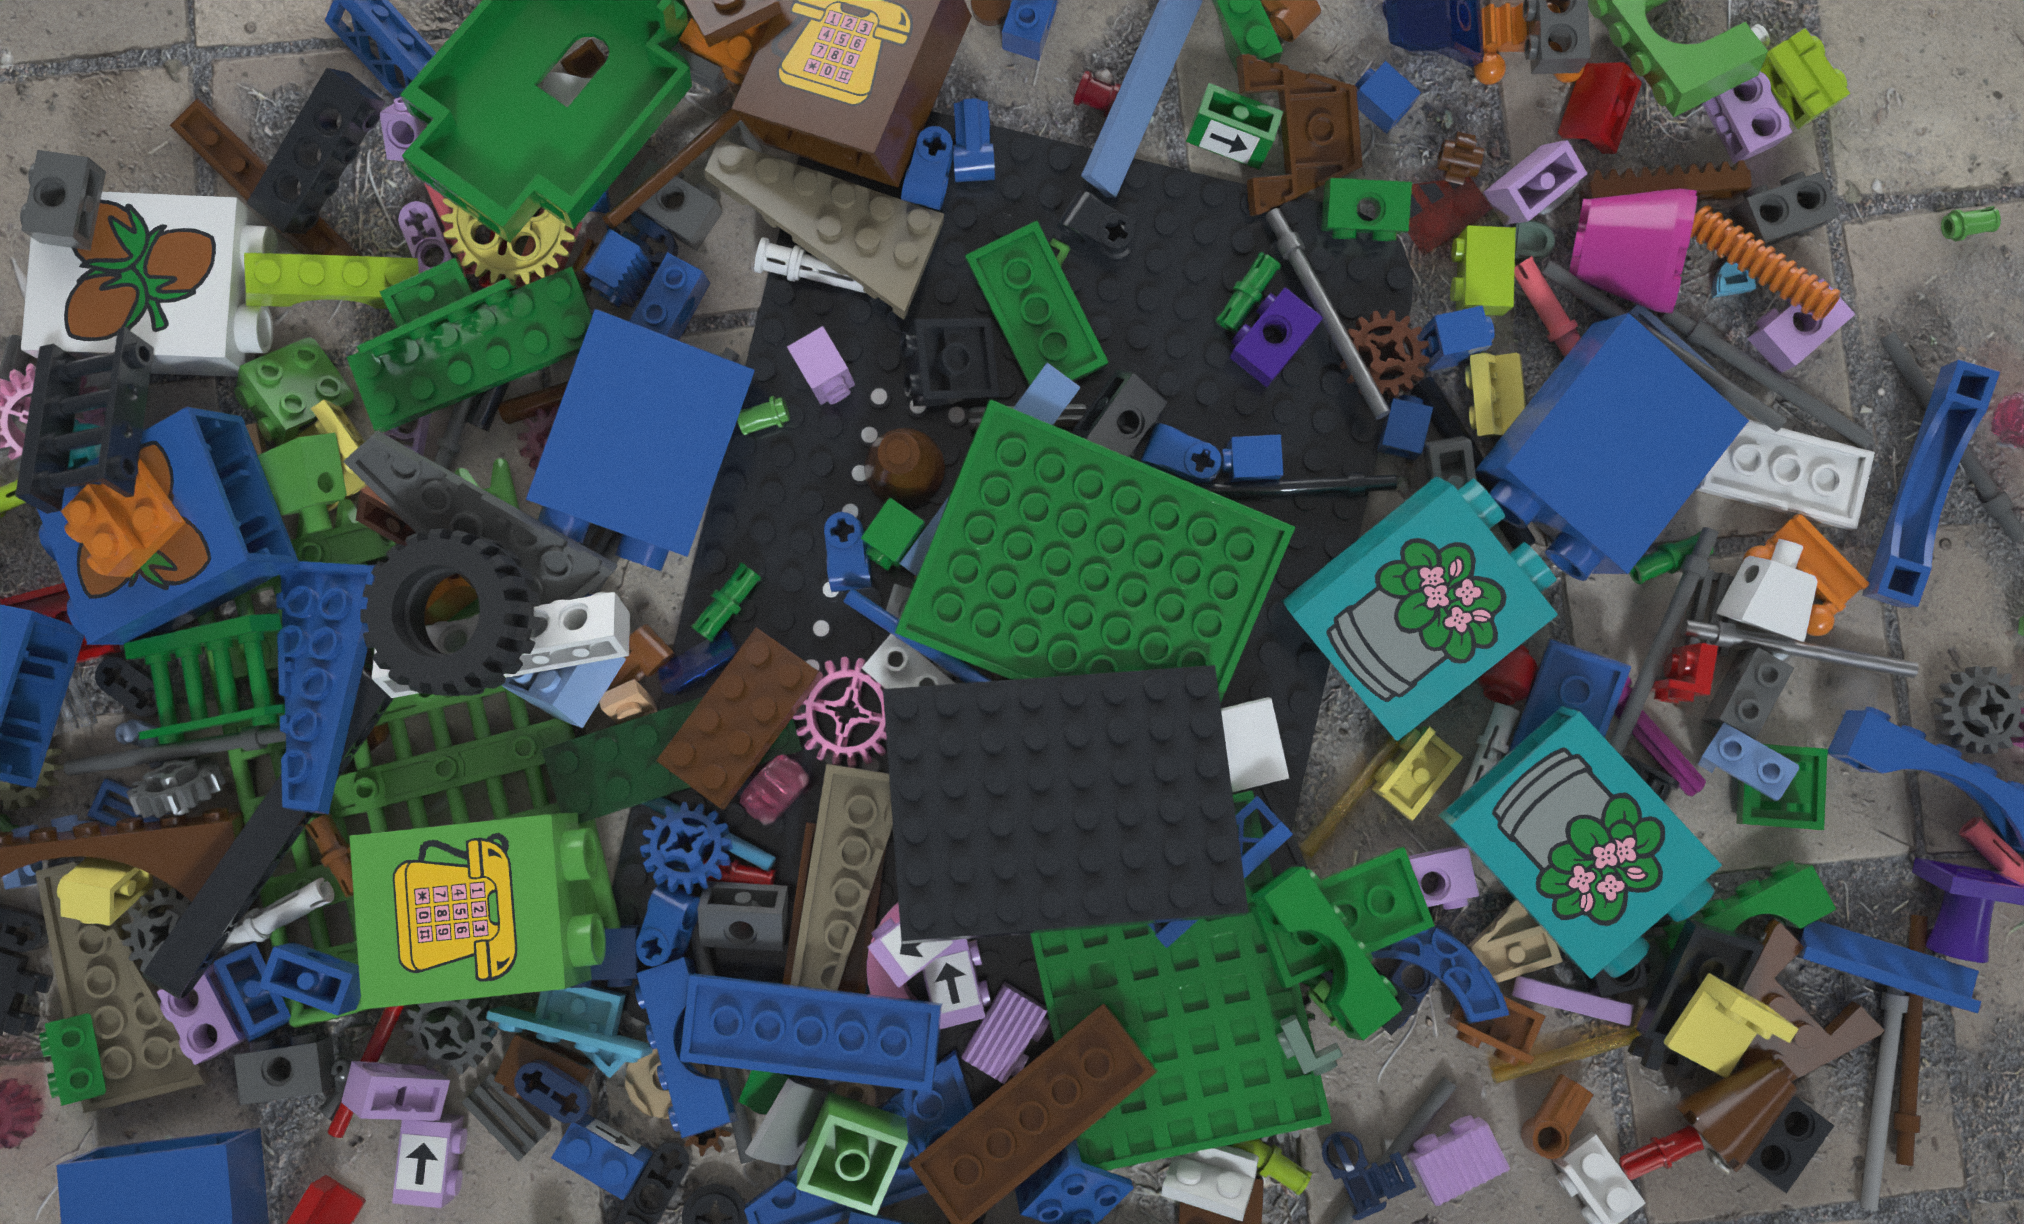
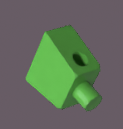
[257,433,346,534]

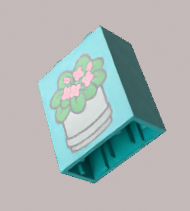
[1282,476,1558,741]
[1438,706,1722,979]

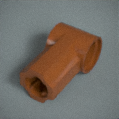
[1260,0,1321,43]
[606,624,675,691]
[1521,1074,1594,1159]

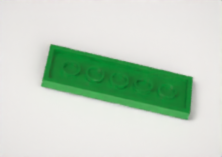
[346,267,593,433]

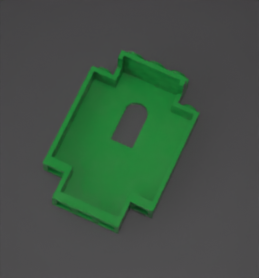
[400,0,692,243]

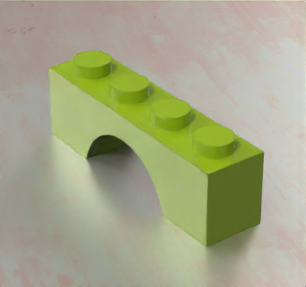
[244,253,419,309]

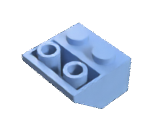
[502,657,626,728]

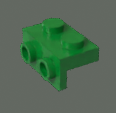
[39,1013,106,1106]

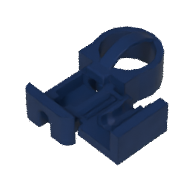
[1322,1131,1417,1220]

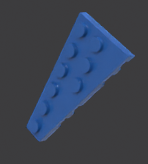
[276,561,376,814]
[744,1049,975,1224]

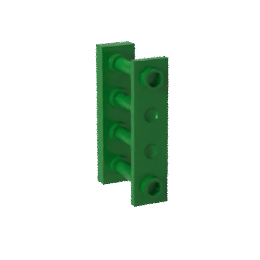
[124,613,285,745]

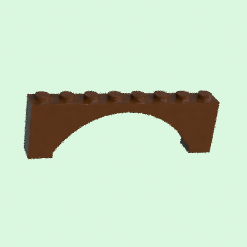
[0,808,258,913]

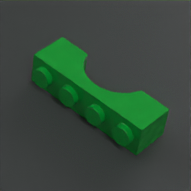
[1212,0,1283,75]
[1654,860,1837,962]
[1251,866,1403,1041]

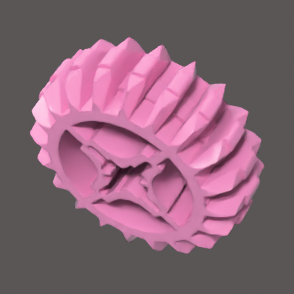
[0,363,106,460]
[793,657,887,768]

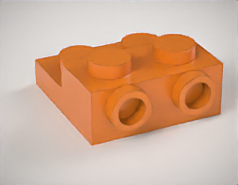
[61,459,186,577]

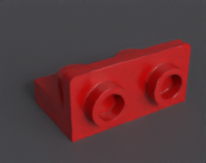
[1650,643,1718,704]

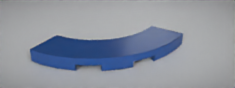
[1371,927,1510,1024]

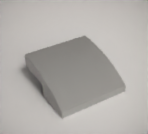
[745,1076,836,1165]

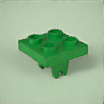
[1736,744,1828,830]

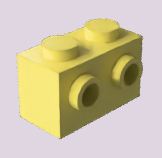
[57,857,153,926]

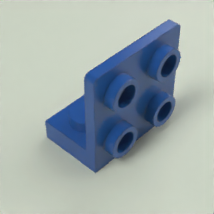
[1015,1139,1134,1224]

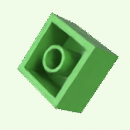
[797,1091,909,1216]

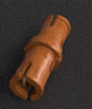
[305,813,354,898]

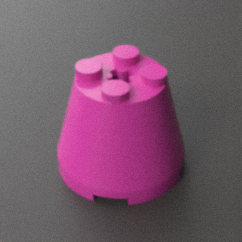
[1569,188,1697,314]

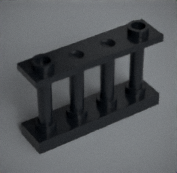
[15,327,154,514]

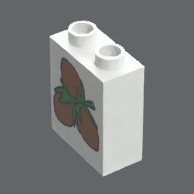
[21,192,279,377]

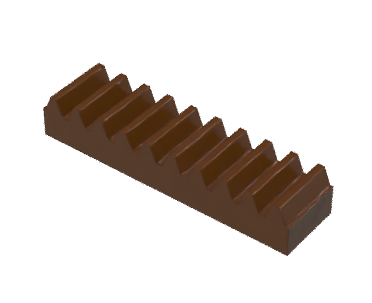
[1578,160,1752,210]

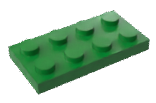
[965,221,1109,386]
[1251,847,1435,988]

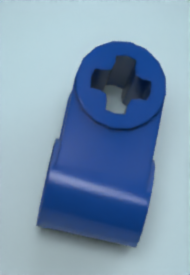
[901,126,953,210]
[1140,423,1221,483]
[824,512,873,592]
[636,881,701,967]

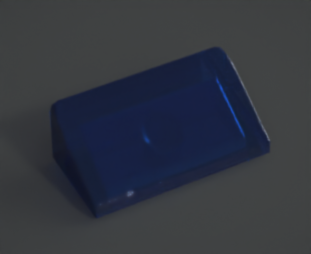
[658,629,739,695]

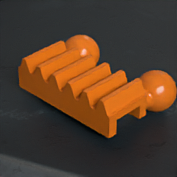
[1474,3,1585,85]
[1743,514,1870,636]

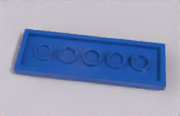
[680,974,943,1092]

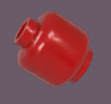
[1478,644,1538,705]

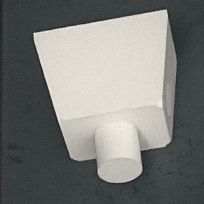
[1716,539,1818,642]

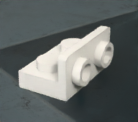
[1552,1132,1646,1224]
[1161,1146,1259,1221]

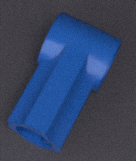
[953,98,995,182]

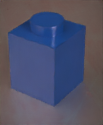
[1355,61,1421,134]
[1377,395,1433,461]
[1221,435,1283,482]

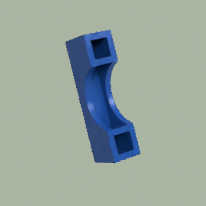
[635,957,739,1138]

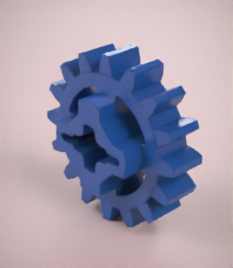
[640,802,733,894]

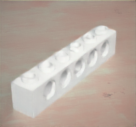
[372,592,630,698]

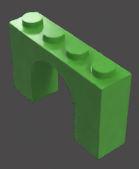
[1588,0,1768,118]

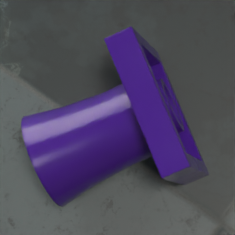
[1912,857,2024,963]

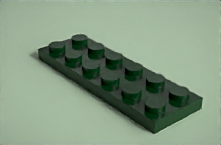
[541,697,803,824]

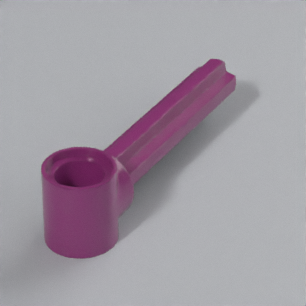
[1614,676,1706,797]

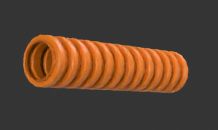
[1690,205,1841,321]

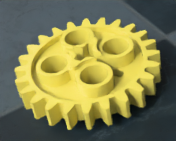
[441,199,576,285]

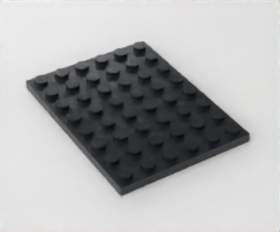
[883,665,1249,944]

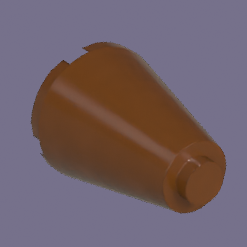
[864,428,945,508]
[1674,1057,1798,1173]

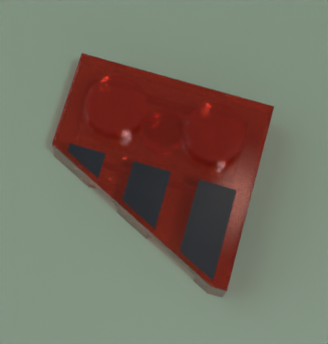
[1407,177,1493,256]

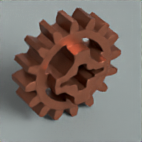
[1340,310,1430,399]

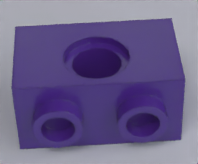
[1230,287,1323,388]

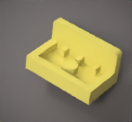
[1465,353,1526,438]
[1372,726,1463,821]

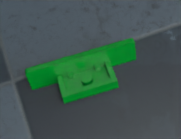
[356,258,517,358]

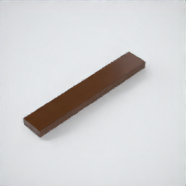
[169,98,361,256]

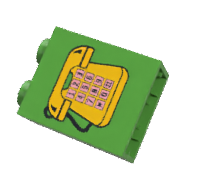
[350,813,606,1010]

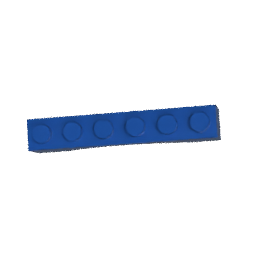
[1862,359,2000,608]
[1828,707,2024,856]

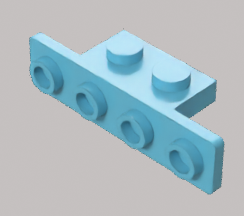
[486,986,653,1063]

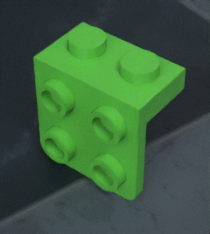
[234,337,354,447]

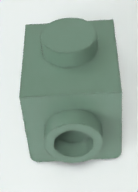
[1277,1014,1343,1076]

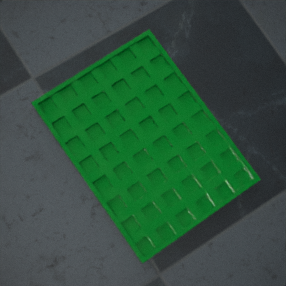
[1030,790,1332,1171]

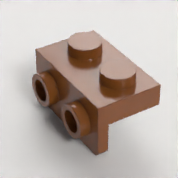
[1447,996,1546,1066]

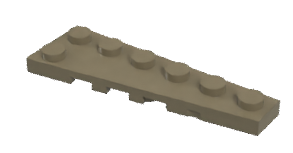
[790,764,893,991]

